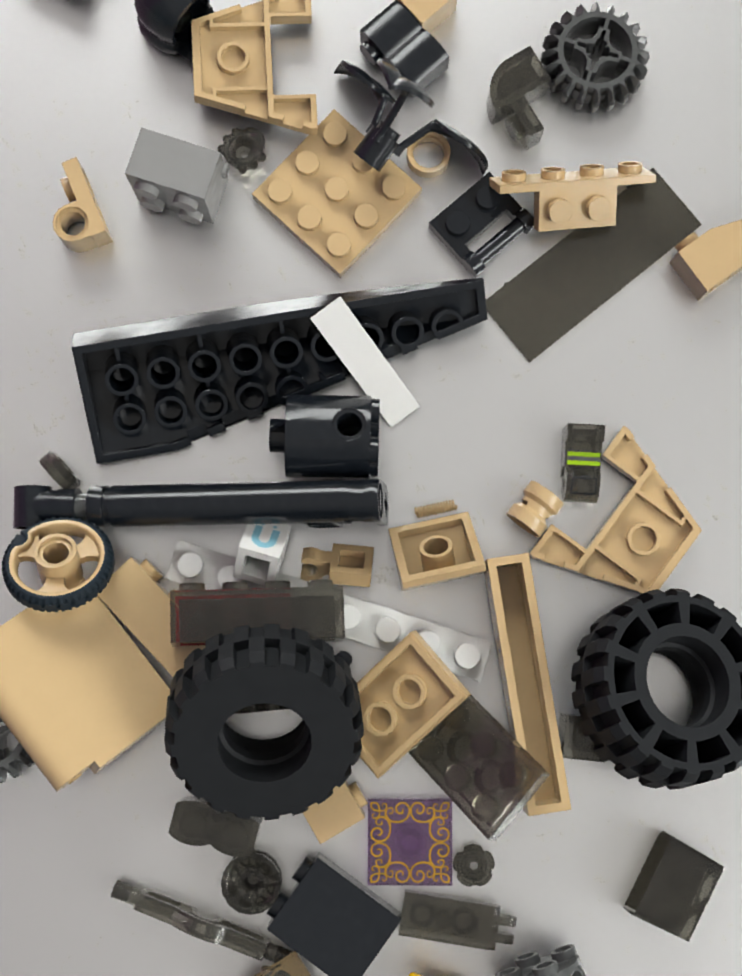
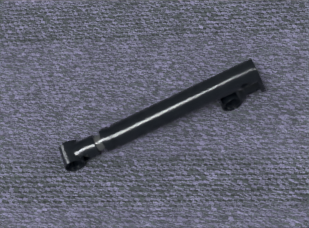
[13,479,389,530]

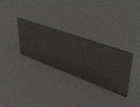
[486,168,702,363]

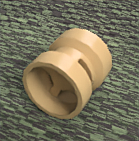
[506,480,564,538]

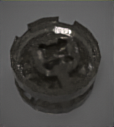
[221,849,283,915]

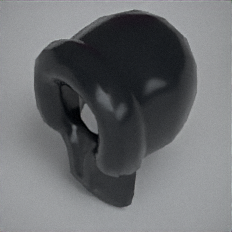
[134,0,214,63]

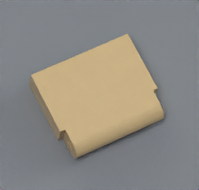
[0,577,170,792]

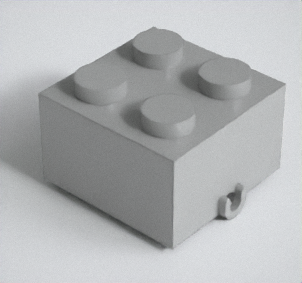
[125,127,230,224]

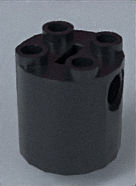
[269,394,380,479]

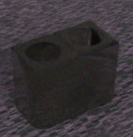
[623,831,725,942]

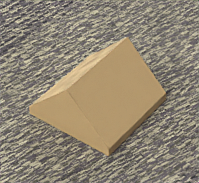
[388,512,486,591]

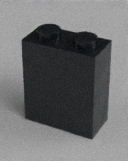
[267,852,402,976]

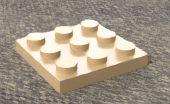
[252,109,422,278]

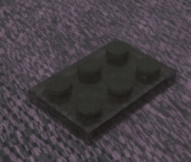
[408,695,550,841]

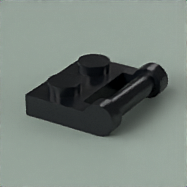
[429,172,534,277]

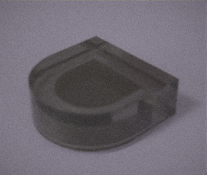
[39,451,81,489]

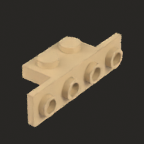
[489,161,656,232]

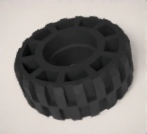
[571,588,742,790]
[164,624,364,820]

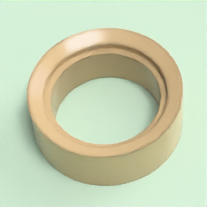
[406,132,451,178]

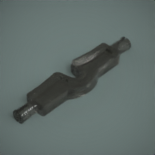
[111,880,295,963]

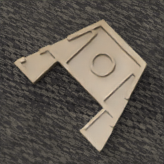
[191,0,318,135]
[529,426,702,594]

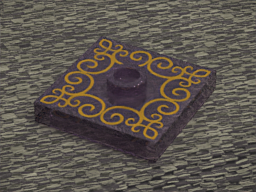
[368,798,452,886]

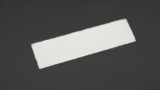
[310,296,420,427]

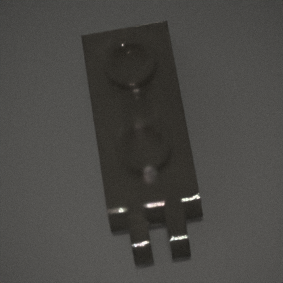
[398,889,517,950]

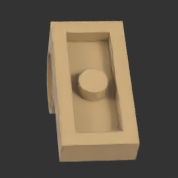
[52,157,113,253]

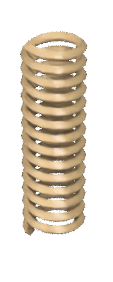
[414,499,457,518]

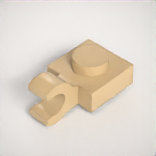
[300,543,374,587]

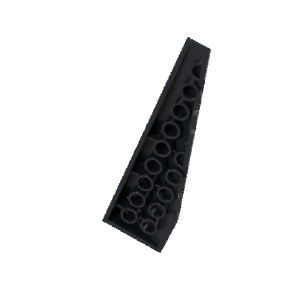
[71,278,488,464]

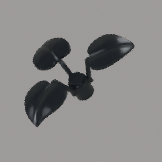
[334,58,488,175]

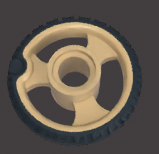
[2,517,115,612]

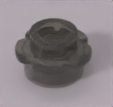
[453,844,495,887]

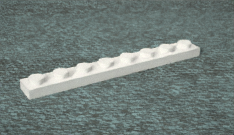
[165,539,493,682]

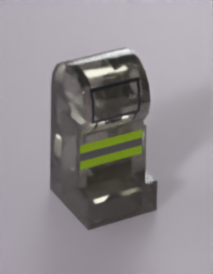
[560,423,605,503]

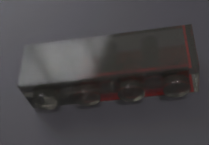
[170,579,345,647]

